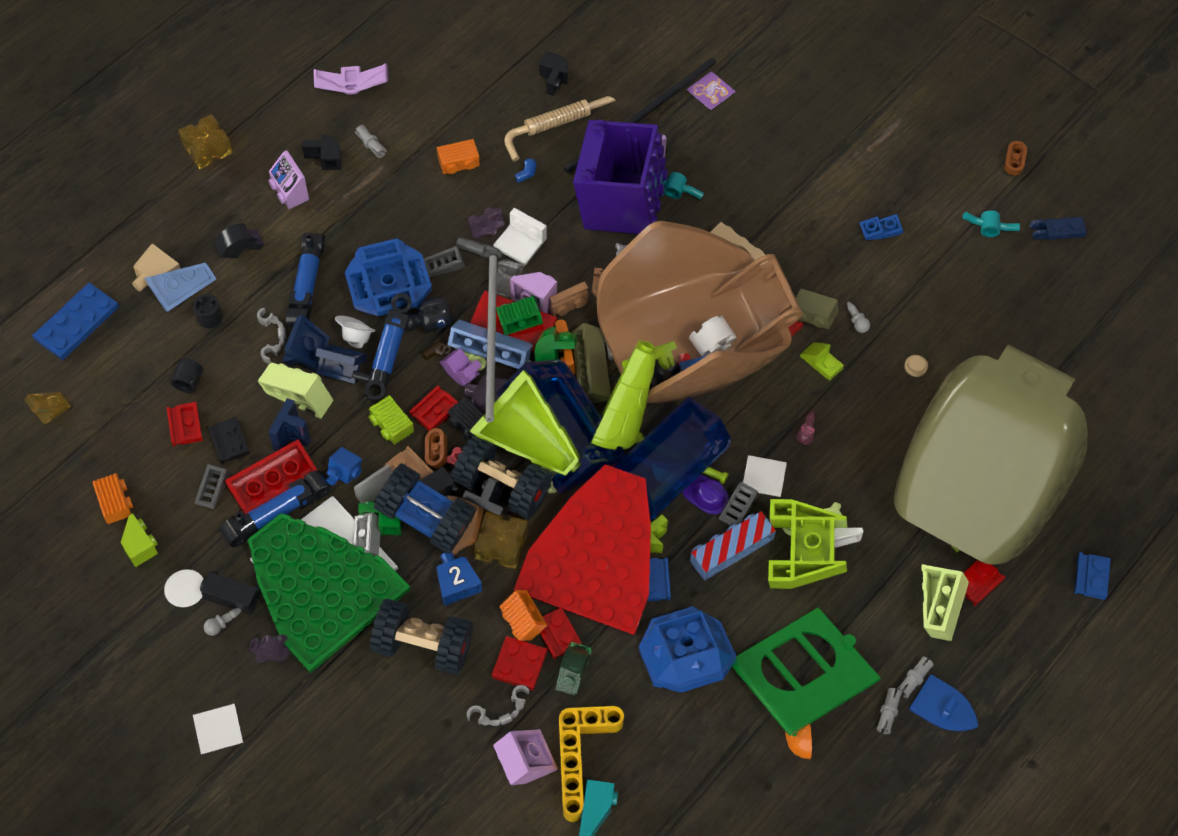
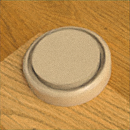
[904,355,928,377]

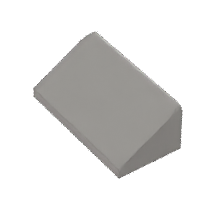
[354,465,393,503]
[353,512,380,556]

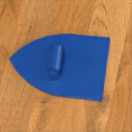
[909,674,978,731]

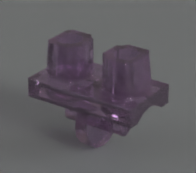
[468,207,505,239]
[249,634,289,663]

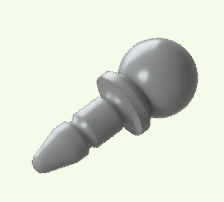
[847,302,870,333]
[204,608,242,636]

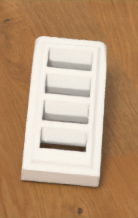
[835,528,863,548]

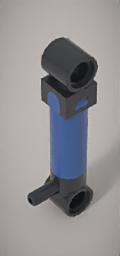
[286,233,325,327]
[352,293,412,402]
[220,470,331,547]

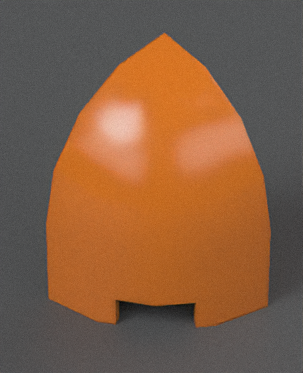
[785,724,812,759]

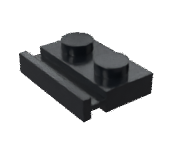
[208,417,250,464]

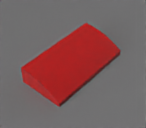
[470,291,557,354]
[225,439,317,514]

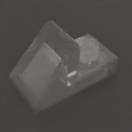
[496,259,524,297]

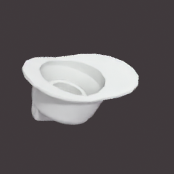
[335,316,375,349]

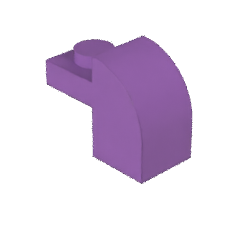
[439,348,482,386]

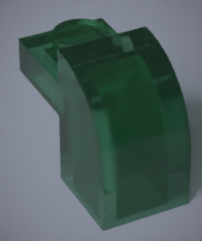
[555,642,592,696]

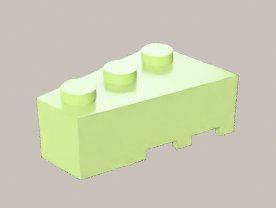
[922,565,969,641]

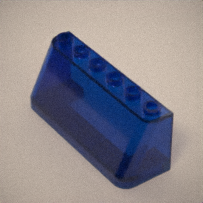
[614,397,731,521]

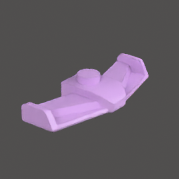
[313,63,389,95]

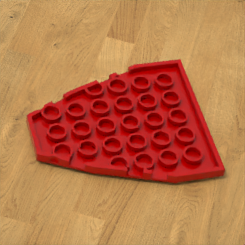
[513,465,651,635]

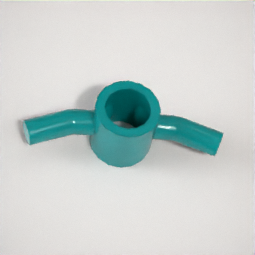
[663,172,704,199]
[962,210,1020,237]

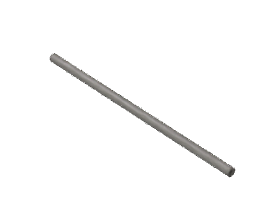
[485,255,497,422]

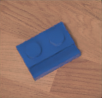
[1074,552,1111,600]
[648,558,671,601]

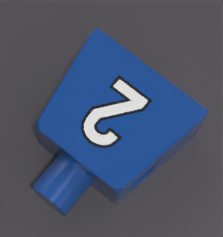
[436,551,482,606]

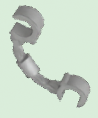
[257,308,286,363]
[467,685,529,726]

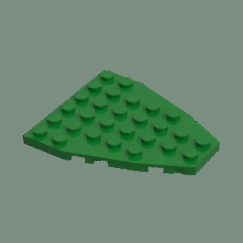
[248,513,411,673]

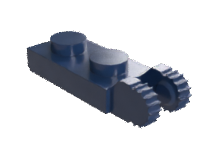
[1030,217,1087,240]

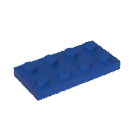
[32,282,119,361]

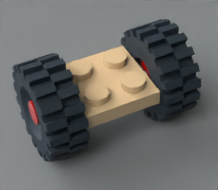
[452,435,553,520]
[370,598,473,675]

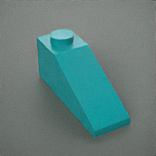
[579,780,618,836]

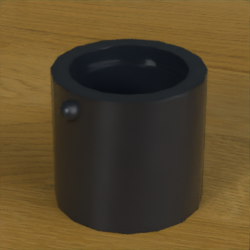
[193,294,223,329]
[170,359,204,393]

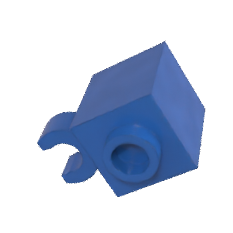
[326,447,362,486]

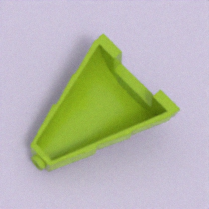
[591,340,657,450]
[470,370,581,476]

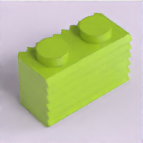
[369,395,414,445]

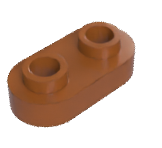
[1004,141,1027,175]
[425,428,447,469]

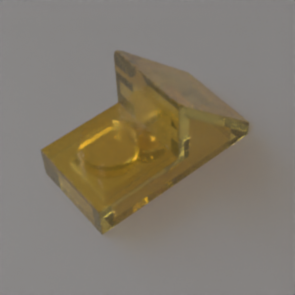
[24,392,71,424]

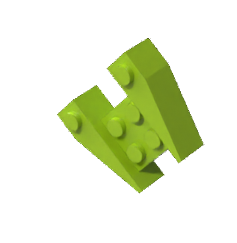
[768,499,847,589]

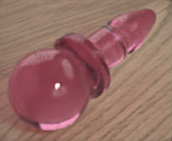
[797,410,815,444]

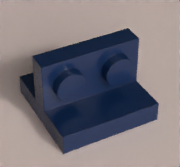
[282,315,330,372]
[315,344,367,384]
[269,398,311,452]

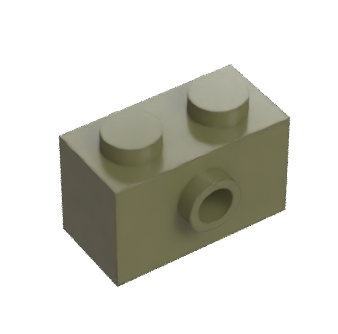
[796,289,839,329]

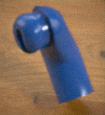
[515,158,537,183]

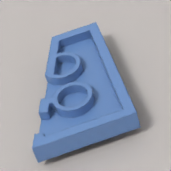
[144,263,216,312]

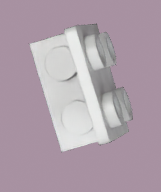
[494,208,547,265]

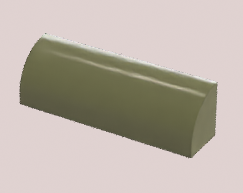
[572,323,611,403]

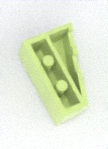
[258,362,333,419]

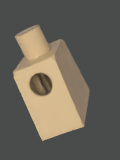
[132,244,181,291]

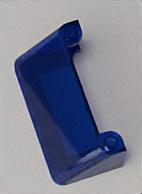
[496,359,624,493]

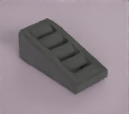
[424,246,466,277]
[194,464,231,510]
[719,482,758,526]

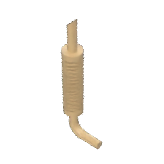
[504,96,616,162]

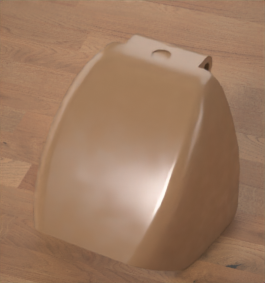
[597,221,803,404]

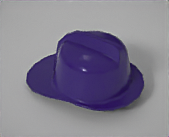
[682,475,729,515]

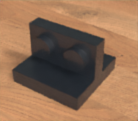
[462,478,512,516]

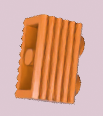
[437,139,480,174]
[92,473,134,524]
[499,590,547,641]

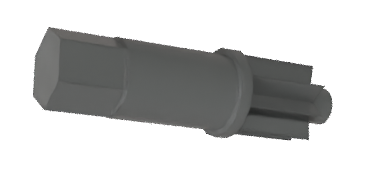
[456,237,502,259]

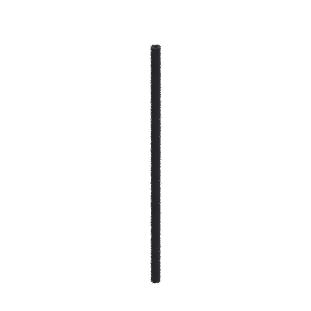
[564,58,716,174]

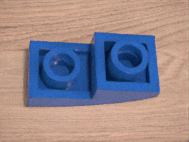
[859,214,903,240]

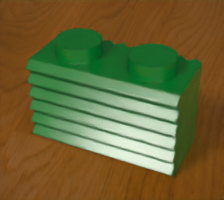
[496,296,543,336]

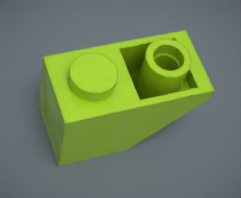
[121,513,158,567]

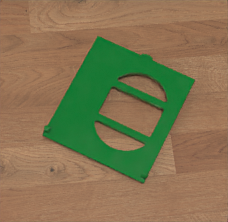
[732,608,881,737]

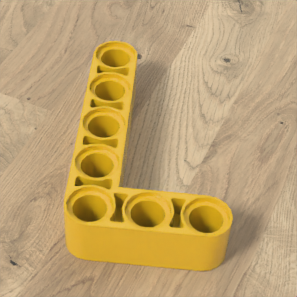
[559,706,624,822]

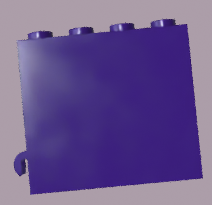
[573,120,668,234]

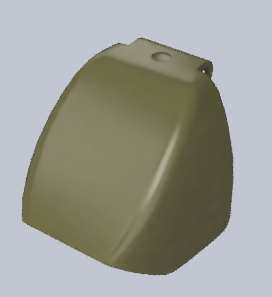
[894,344,1088,564]

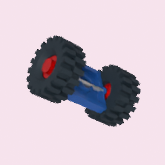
[373,463,477,554]

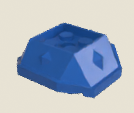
[345,238,432,316]
[639,606,736,692]

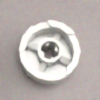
[689,315,737,357]

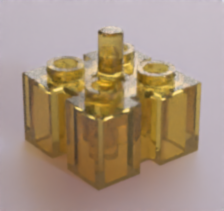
[178,114,233,170]
[474,511,528,569]

